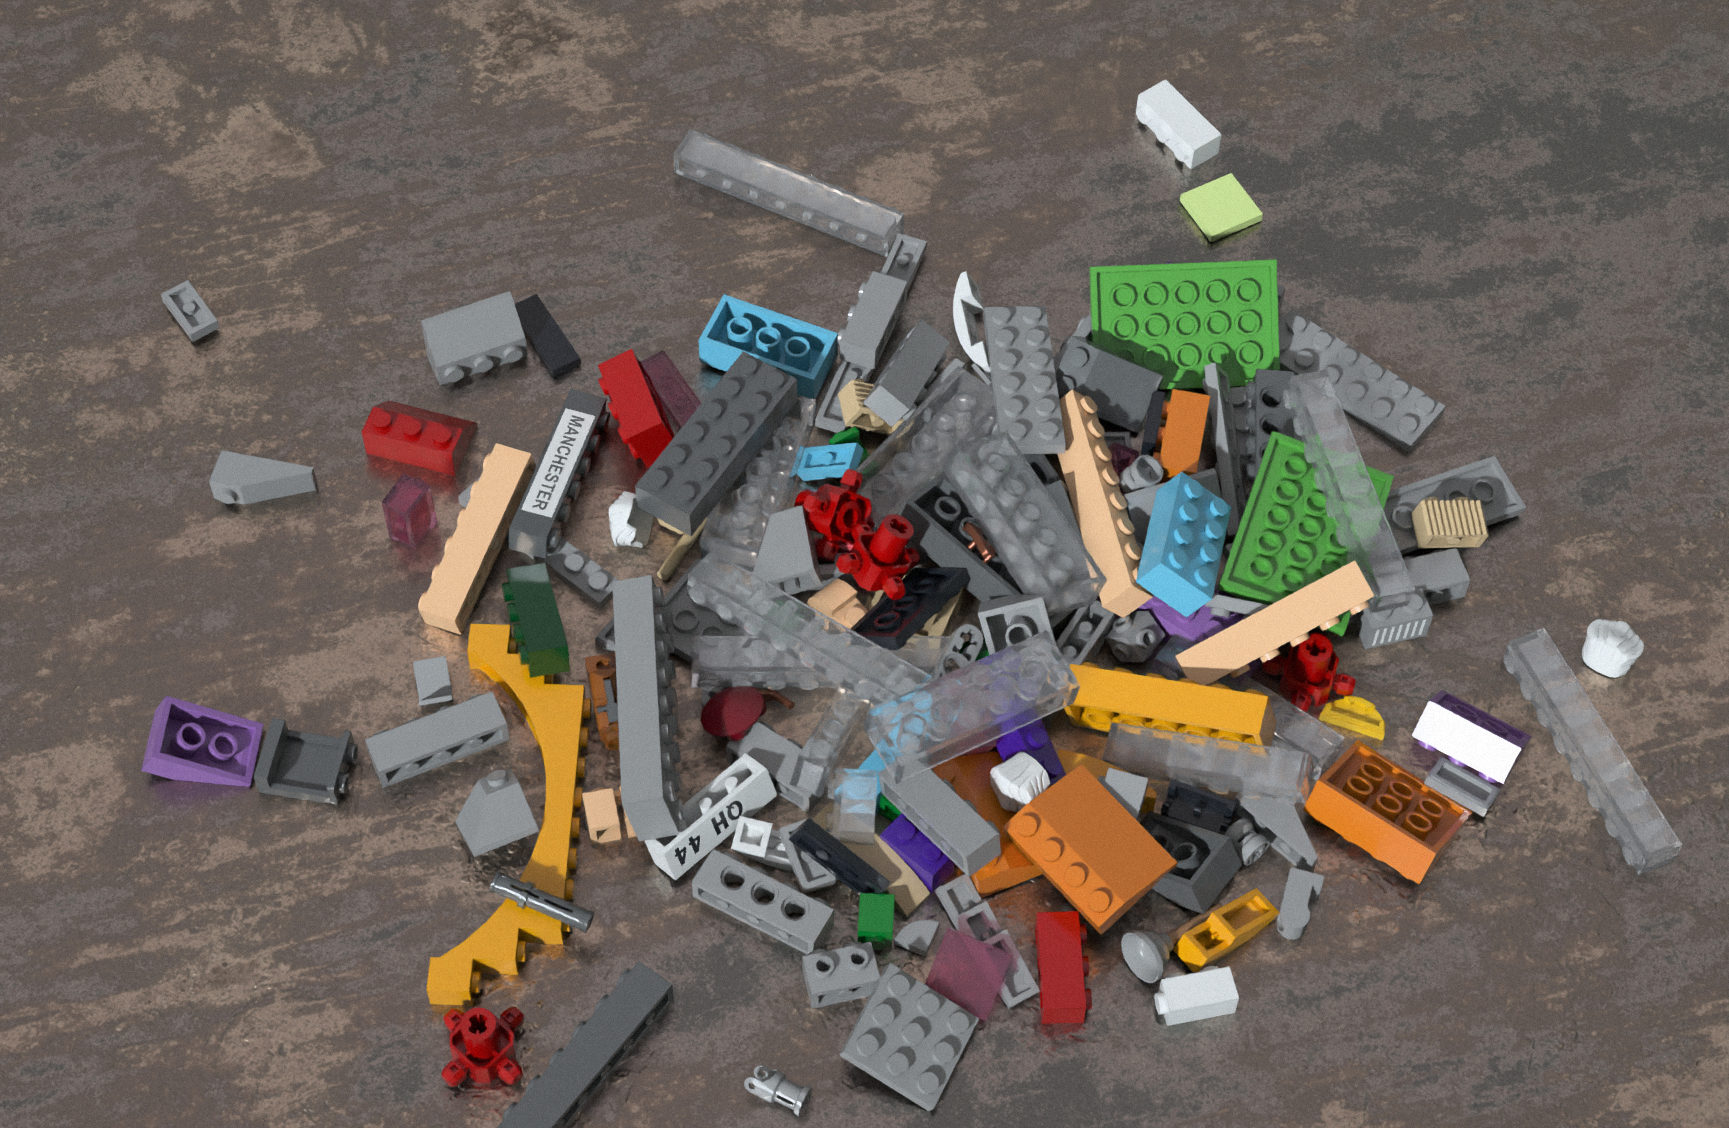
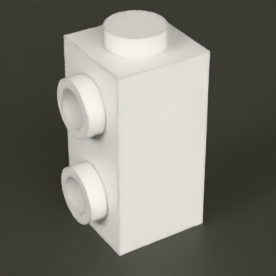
[1154,966,1239,1026]

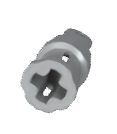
[744,1065,813,1117]

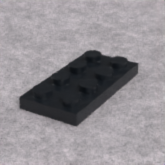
[843,568,970,650]

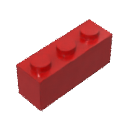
[1034,911,1092,1024]

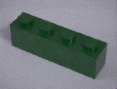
[502,563,570,678]

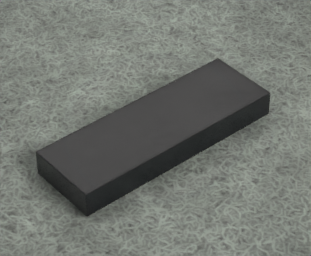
[515,294,581,377]
[789,818,890,896]

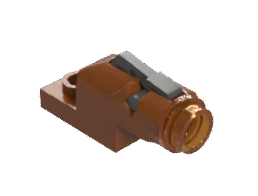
[584,652,619,750]

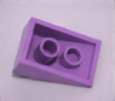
[141,696,264,787]

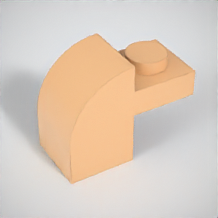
[806,579,868,635]

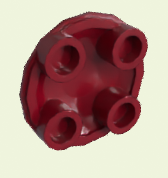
[700,685,767,741]

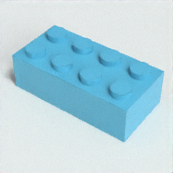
[698,294,838,402]
[1136,471,1231,618]

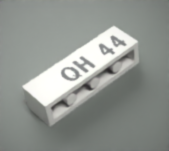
[645,753,777,880]

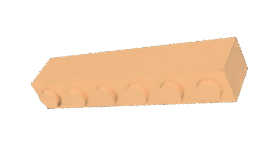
[418,443,536,635]
[1174,561,1374,687]

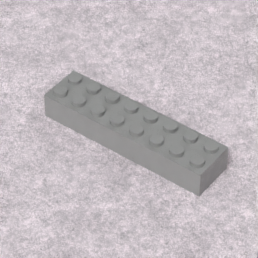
[612,575,684,841]

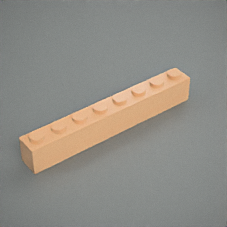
[1057,389,1153,618]

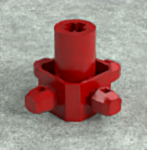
[794,469,875,560]
[836,514,920,600]
[1262,632,1356,717]
[441,1006,525,1087]

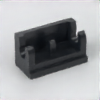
[1161,779,1237,835]

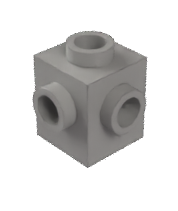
[1104,611,1165,662]

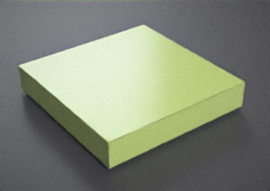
[1180,173,1263,242]

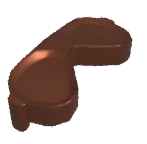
[962,522,996,564]

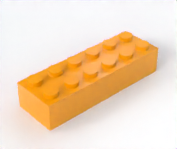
[1060,662,1277,759]

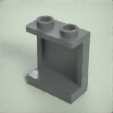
[253,718,358,805]

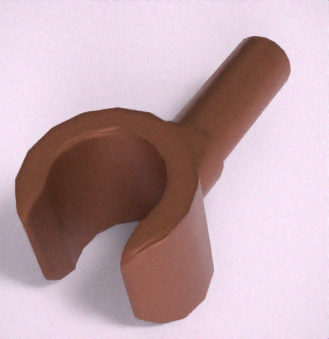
[755,678,795,710]

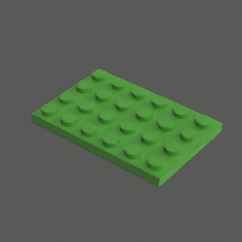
[1089,260,1280,389]
[1217,431,1394,636]

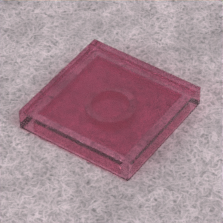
[925,927,1014,1021]

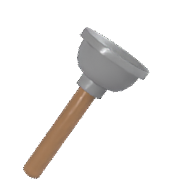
[1121,903,1222,983]

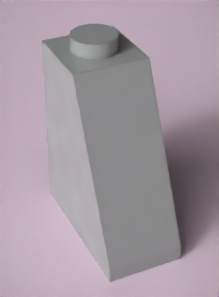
[750,505,823,604]

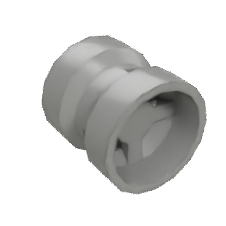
[1119,455,1163,494]
[1224,817,1270,866]

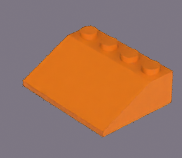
[1302,740,1473,884]
[931,751,1043,899]
[1003,764,1178,935]

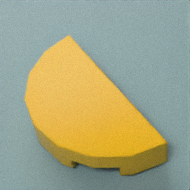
[1319,695,1386,740]

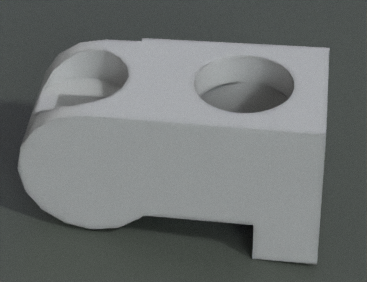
[1276,867,1325,940]

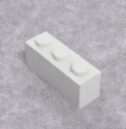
[1136,79,1222,169]

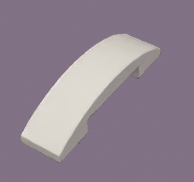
[953,271,991,380]
[731,816,839,880]

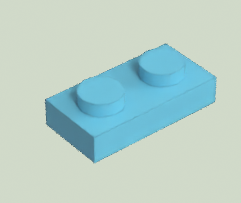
[797,442,864,481]

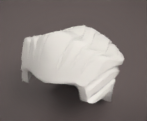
[609,491,653,548]
[1582,619,1644,678]
[990,752,1050,812]

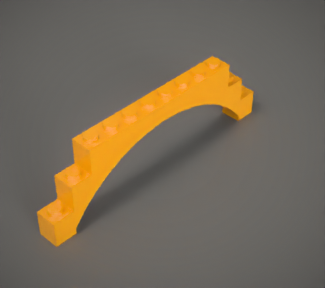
[426,623,592,1006]

